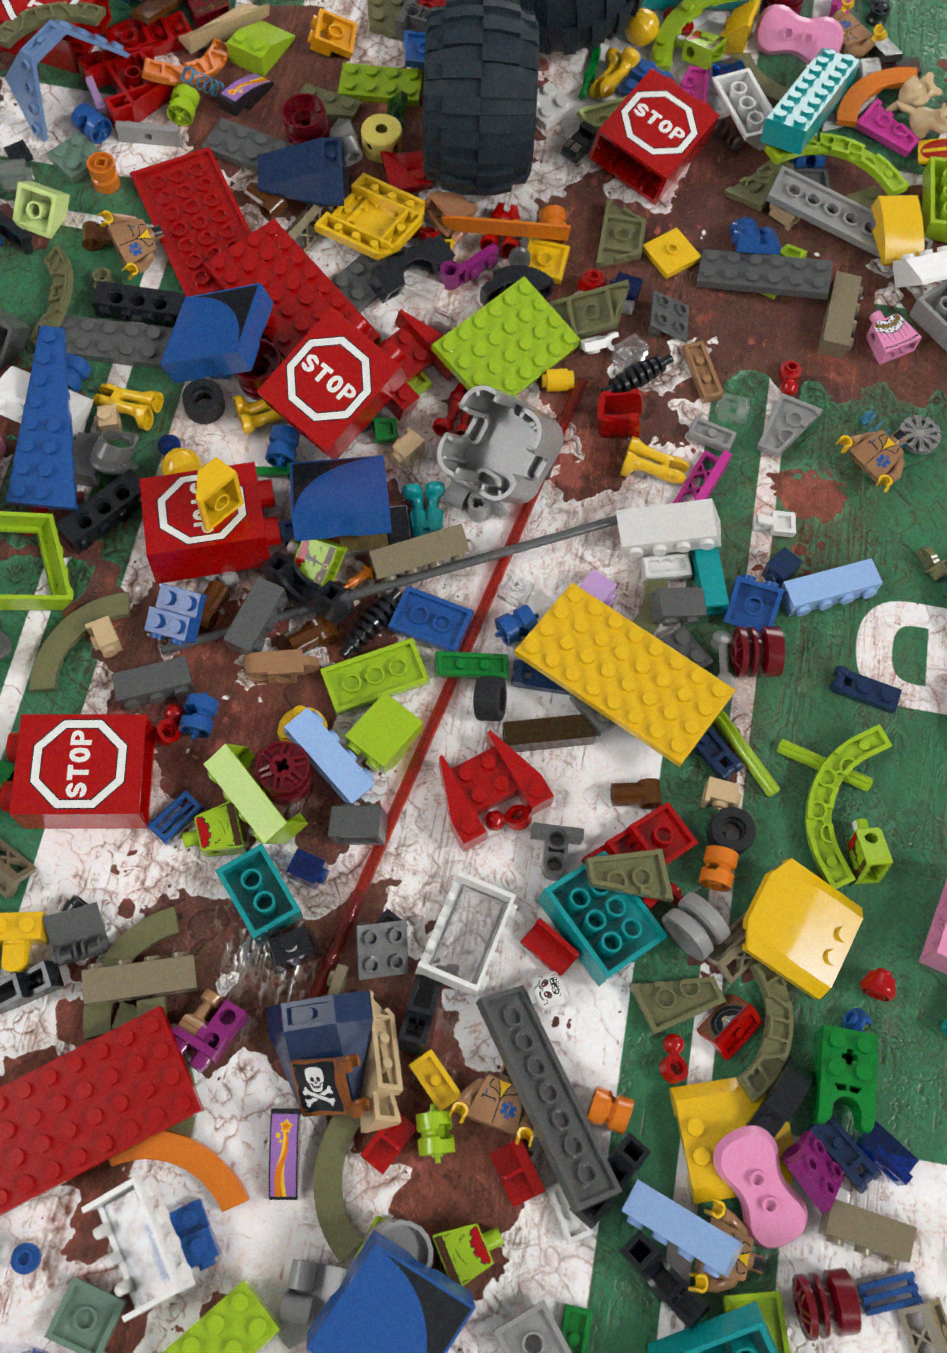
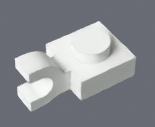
[579,331,620,354]
[752,510,796,537]

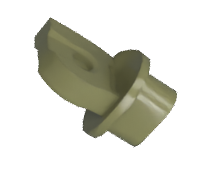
[916,546,947,581]

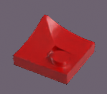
[381,151,432,193]

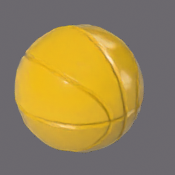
[624,8,659,47]
[161,447,203,475]

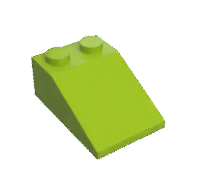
[226,20,296,76]

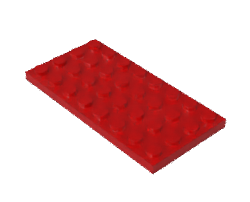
[130,147,251,297]
[203,219,381,360]
[0,1006,204,1216]

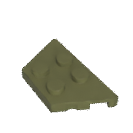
[367,0,407,40]
[596,198,646,268]
[548,280,630,338]

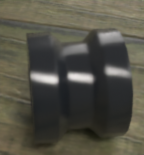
[866,0,890,27]

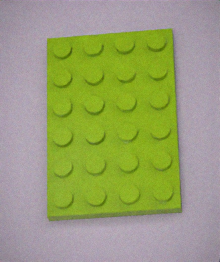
[430,276,581,396]

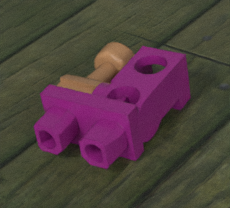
[172,988,249,1073]

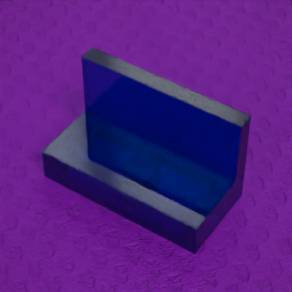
[856,1120,919,1186]

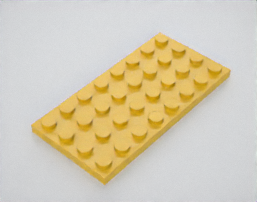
[514,582,736,767]

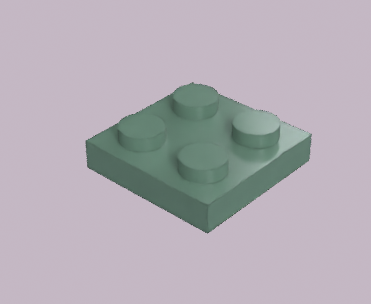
[46,132,101,184]
[44,1276,128,1353]

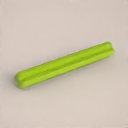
[714,711,780,797]
[777,739,873,791]

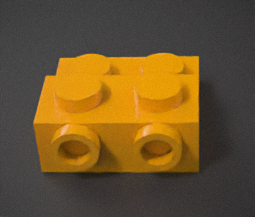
[307,8,358,59]

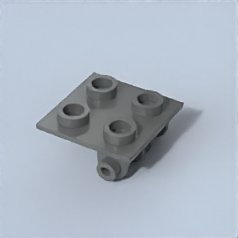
[647,290,690,343]
[43,902,110,966]
[356,920,409,980]

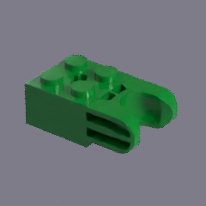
[812,1024,878,1134]

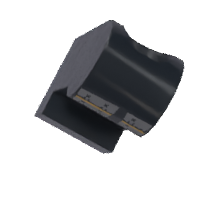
[561,120,598,163]

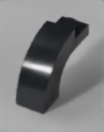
[480,265,554,306]
[745,1056,814,1138]
[569,1132,651,1229]
[620,1230,711,1331]

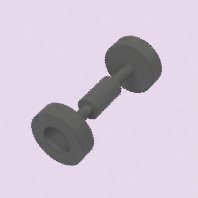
[509,221,536,266]

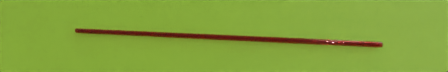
[306,377,588,999]

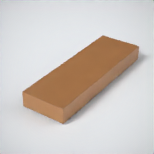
[681,341,725,404]

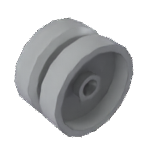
[661,892,730,962]
[363,1218,433,1268]

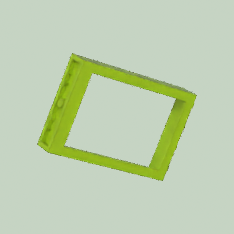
[0,511,74,610]

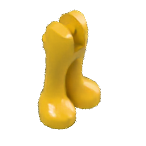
[589,46,640,99]
[93,383,164,431]
[233,395,283,435]
[620,436,689,485]

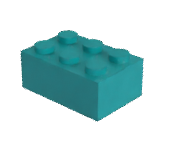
[215,843,303,944]

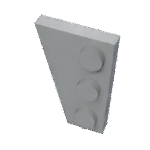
[756,393,823,458]

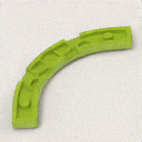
[651,0,742,71]
[764,132,909,196]
[805,724,892,889]

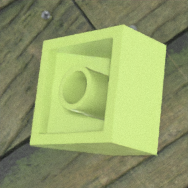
[12,181,70,239]

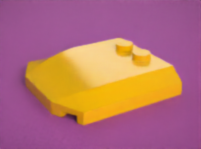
[314,173,425,261]
[742,858,863,1000]
[669,1077,794,1204]

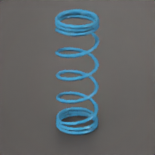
[181,66,225,99]
[859,410,906,449]

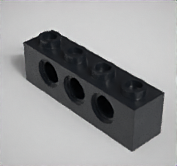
[91,281,186,328]
[55,468,142,554]

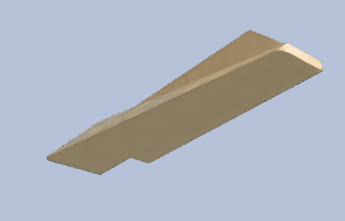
[178,3,269,54]
[360,990,403,1133]

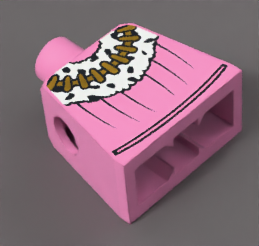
[866,310,922,365]

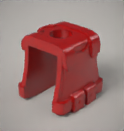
[597,389,642,440]

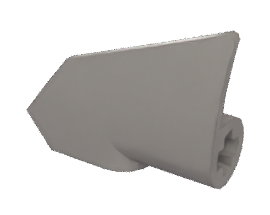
[330,118,363,167]
[443,475,510,522]
[278,1259,347,1349]

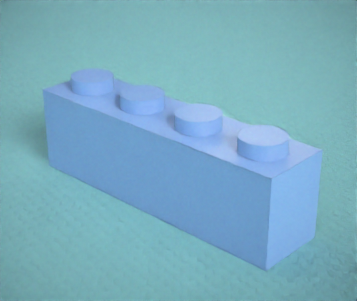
[781,558,883,617]
[283,707,375,804]
[621,1180,744,1279]

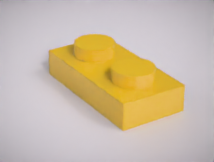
[409,1049,461,1111]

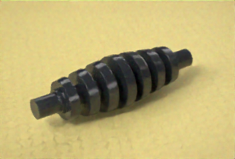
[601,354,674,393]
[339,588,403,659]

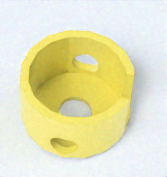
[361,114,403,163]

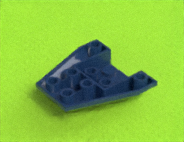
[258,137,344,206]
[266,991,373,1117]

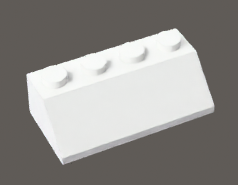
[712,68,773,151]
[892,245,947,288]
[0,366,94,440]
[616,498,721,558]

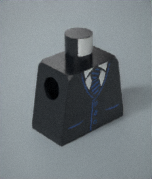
[266,926,323,975]

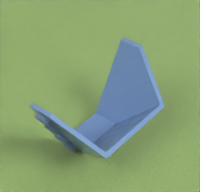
[5,19,131,142]

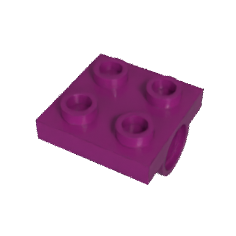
[781,1130,845,1213]

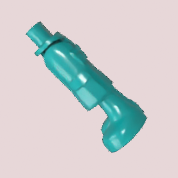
[402,481,445,538]

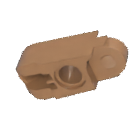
[243,649,320,685]

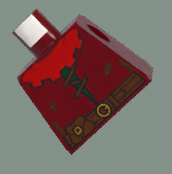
[185,0,230,29]

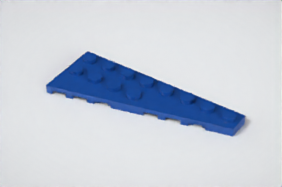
[6,326,78,511]

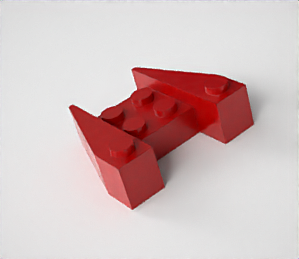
[77,46,174,131]
[385,310,454,421]
[439,730,554,852]

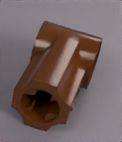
[244,182,288,222]
[82,221,114,251]
[200,580,230,630]
[287,616,340,654]
[610,778,662,809]

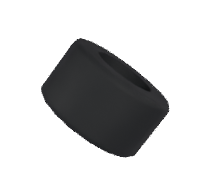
[182,379,225,424]
[473,676,507,722]
[707,807,756,855]

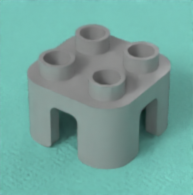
[437,385,564,504]

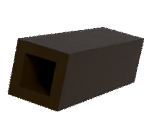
[502,714,598,753]

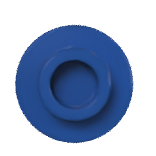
[843,1007,873,1033]
[11,1243,42,1275]

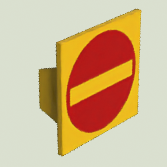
[918,138,947,166]

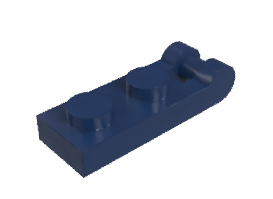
[510,659,571,696]
[829,666,902,714]
[694,727,743,781]
[806,1115,882,1194]

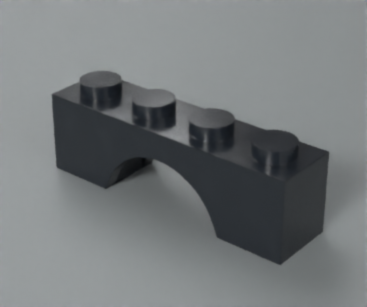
[368,234,455,304]
[261,551,353,625]

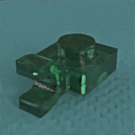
[386,90,408,130]

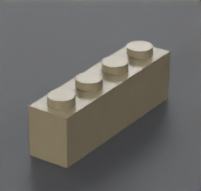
[817,271,864,359]
[368,523,470,583]
[81,952,197,1007]

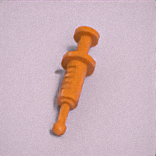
[343,565,374,589]

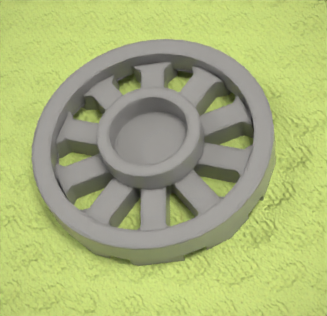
[899,415,942,455]

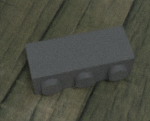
[223,576,288,655]
[111,656,195,710]

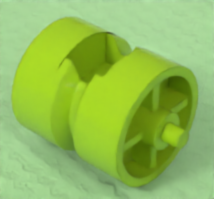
[167,84,200,126]
[415,1104,456,1164]

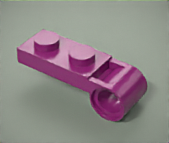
[440,243,499,290]

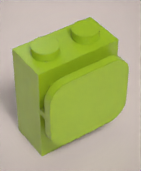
[345,692,423,775]

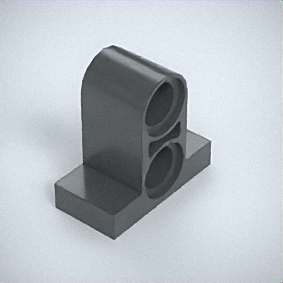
[395,0,431,39]
[530,822,584,881]

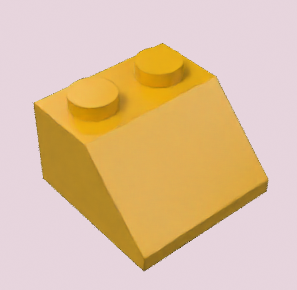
[720,0,761,56]
[196,457,244,532]

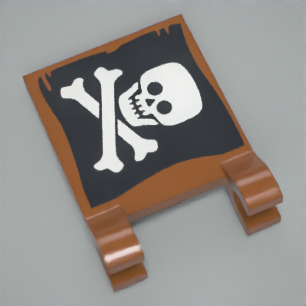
[290,1053,371,1118]

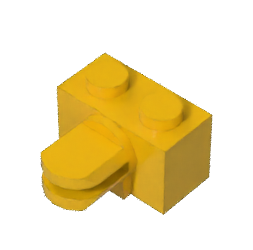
[0,911,49,974]

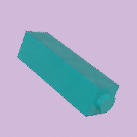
[689,547,729,616]

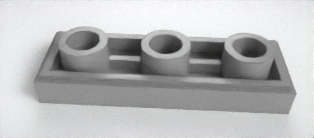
[115,121,182,147]

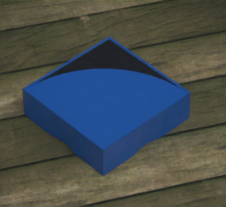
[160,283,274,383]
[290,455,392,541]
[306,1230,476,1353]

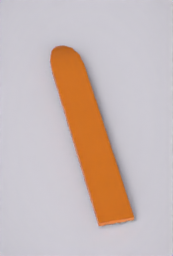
[441,216,571,241]

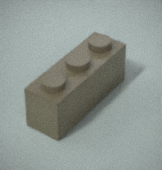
[818,1199,917,1267]

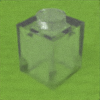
[0,158,34,192]

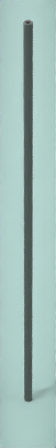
[160,515,618,655]

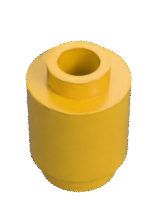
[541,368,574,392]

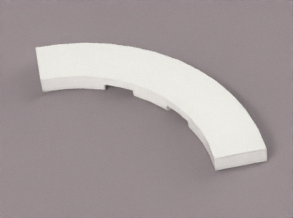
[821,57,882,131]

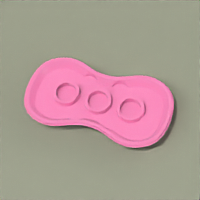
[754,4,844,65]
[713,1125,808,1249]

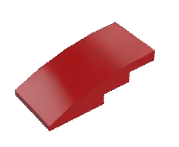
[104,10,192,57]
[581,802,698,866]

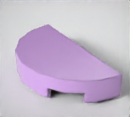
[85,76,106,114]

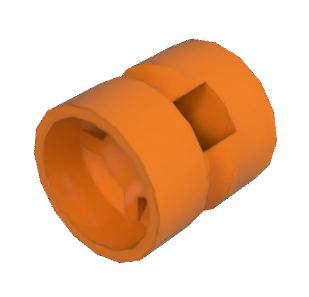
[86,151,121,194]
[539,205,567,244]
[698,845,739,892]
[586,1086,634,1135]

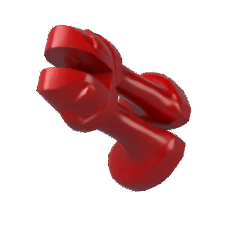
[479,202,521,259]
[432,382,472,438]

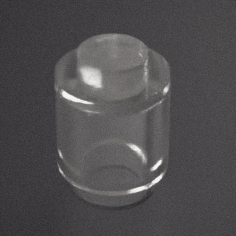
[423,307,457,335]

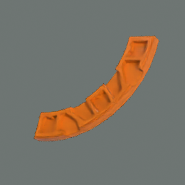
[142,38,229,85]
[835,67,918,127]
[109,1130,250,1212]

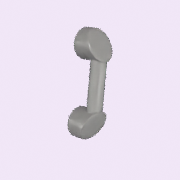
[711,631,735,688]

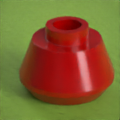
[577,269,606,292]
[860,967,896,1002]

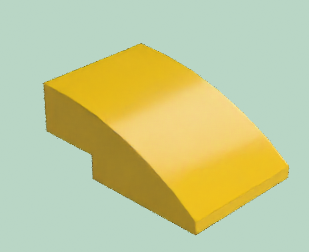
[871,195,924,266]

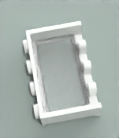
[415,870,518,998]
[81,1172,195,1322]

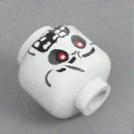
[528,971,569,1010]

